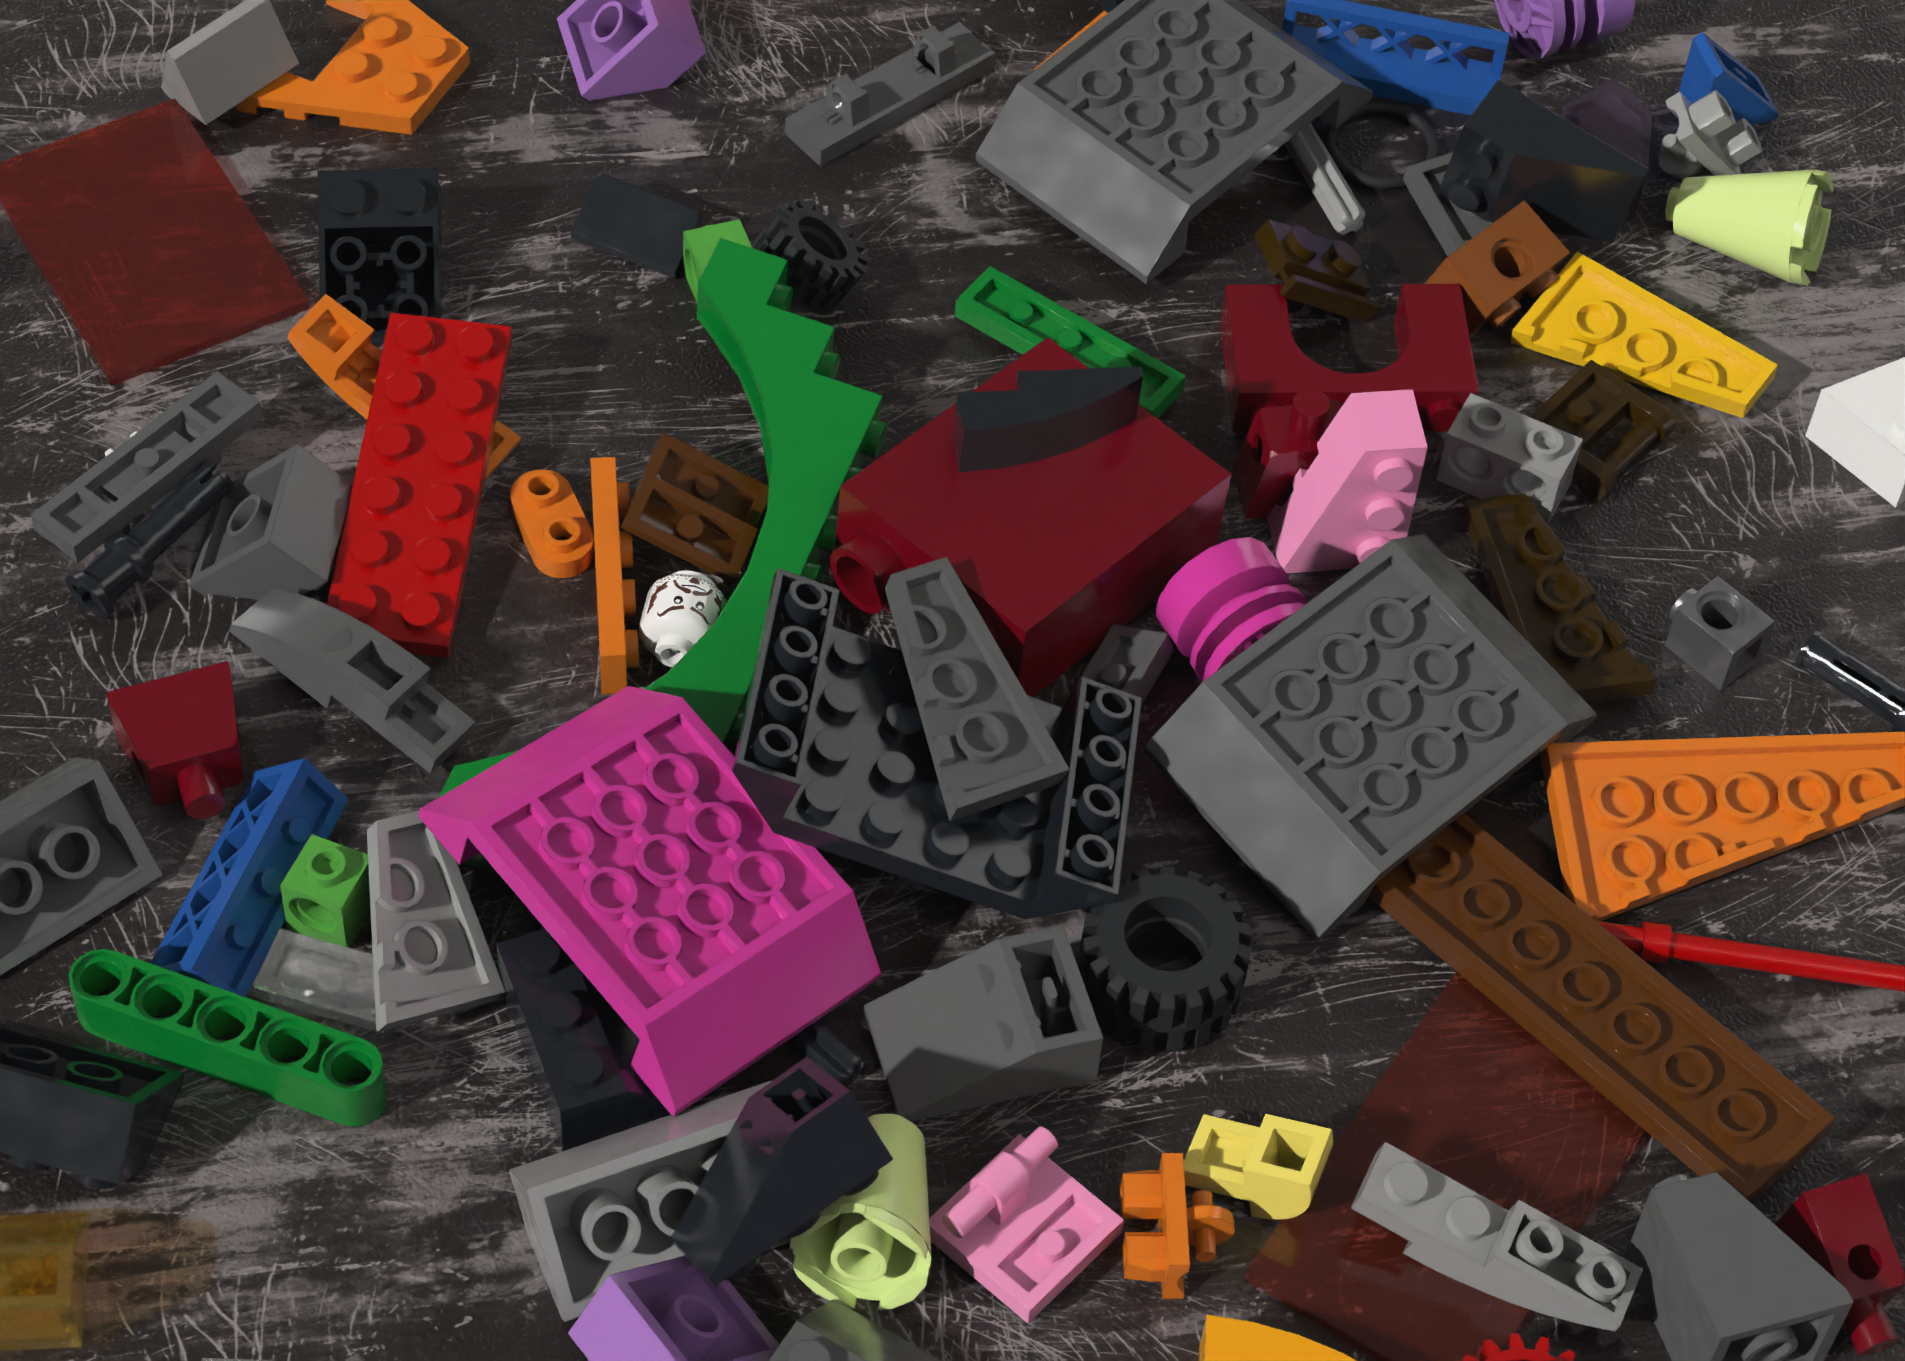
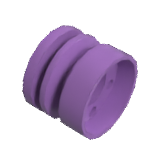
[1494,0,1635,60]

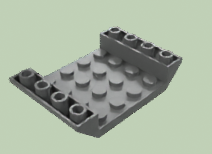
[976,0,1373,284]
[1143,534,1598,941]

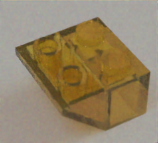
[0,1212,90,1351]

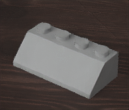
[509,1081,791,1322]

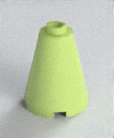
[1665,169,1833,286]
[790,1114,932,1310]

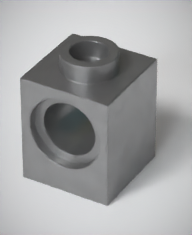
[1665,576,1775,691]

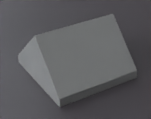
[161,0,299,125]

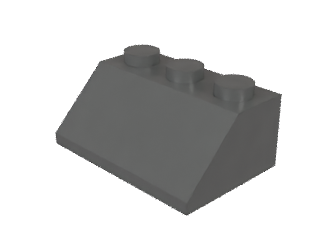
[0,757,163,975]

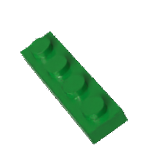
[955,266,1185,419]

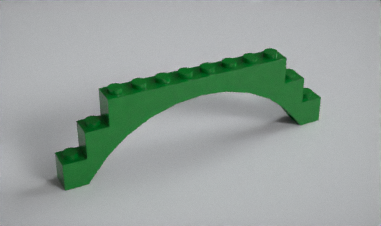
[438,238,888,876]

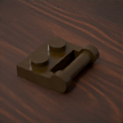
[1530,360,1675,500]

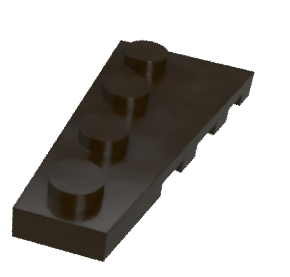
[1463,493,1657,703]

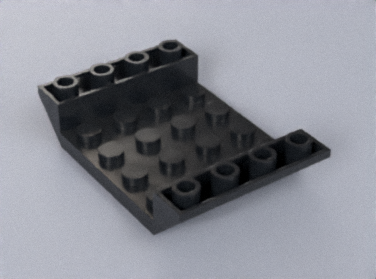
[732,568,1142,919]

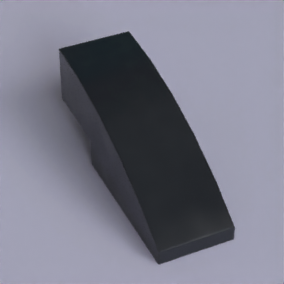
[953,367,1143,472]

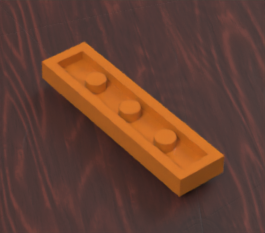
[590,457,639,695]

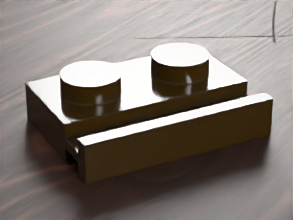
[1254,219,1380,323]

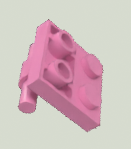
[929,1127,1124,1323]

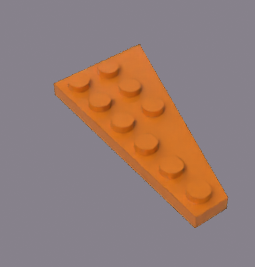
[1540,732,1905,921]

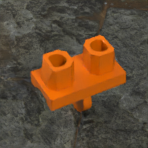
[1120,1153,1235,1299]

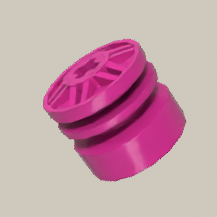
[1156,537,1307,681]

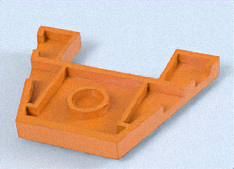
[236,0,470,135]

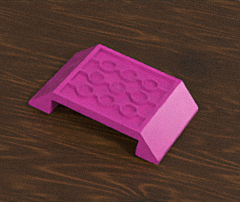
[418,686,881,1117]

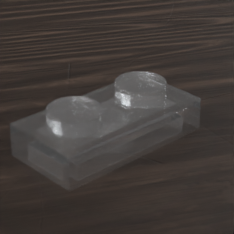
[254,929,386,1034]

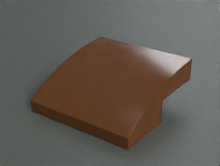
[621,433,769,584]

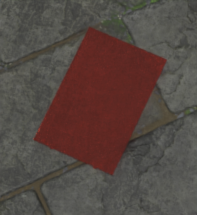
[0,98,310,386]

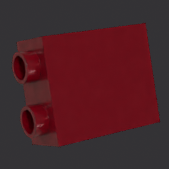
[830,337,1231,697]

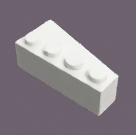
[1805,357,1905,508]

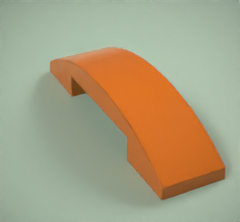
[287,294,521,482]

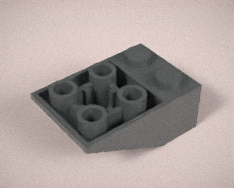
[864,925,1103,1122]

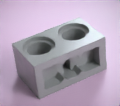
[1436,393,1583,525]

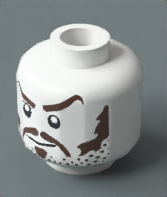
[639,570,727,667]

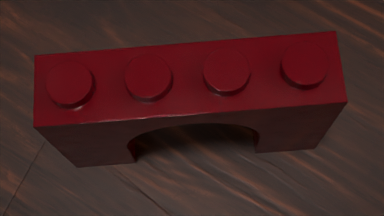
[1219,284,1479,432]

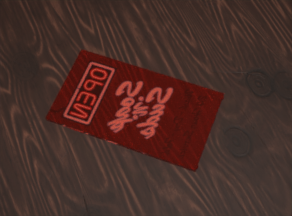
[1243,971,1646,1361]

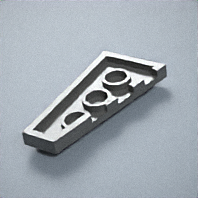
[885,557,1070,822]

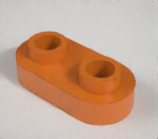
[510,470,594,578]

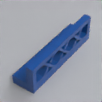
[1282,0,1510,115]
[150,758,349,997]

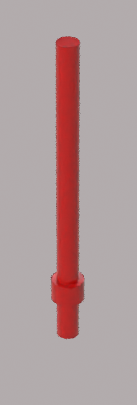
[1596,921,1905,992]

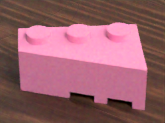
[1267,389,1428,574]

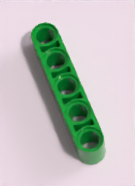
[69,949,387,1127]

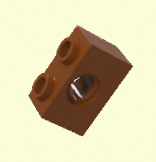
[1424,200,1570,336]

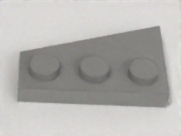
[367,811,505,1033]

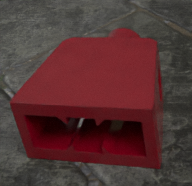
[1233,389,1343,519]
[106,661,244,819]
[1775,1173,1905,1357]

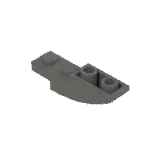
[229,588,476,774]

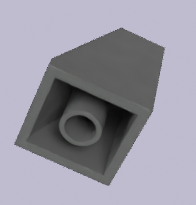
[1624,1172,1853,1361]

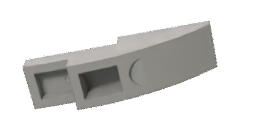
[1351,1142,1643,1331]

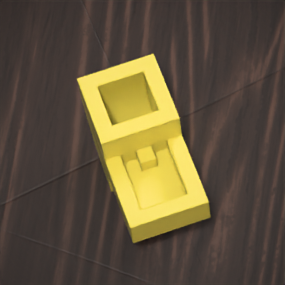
[1184,1114,1333,1220]

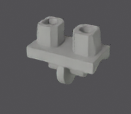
[1658,90,1762,179]

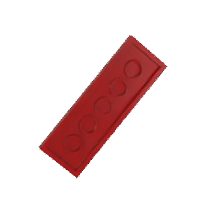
[327,312,513,658]

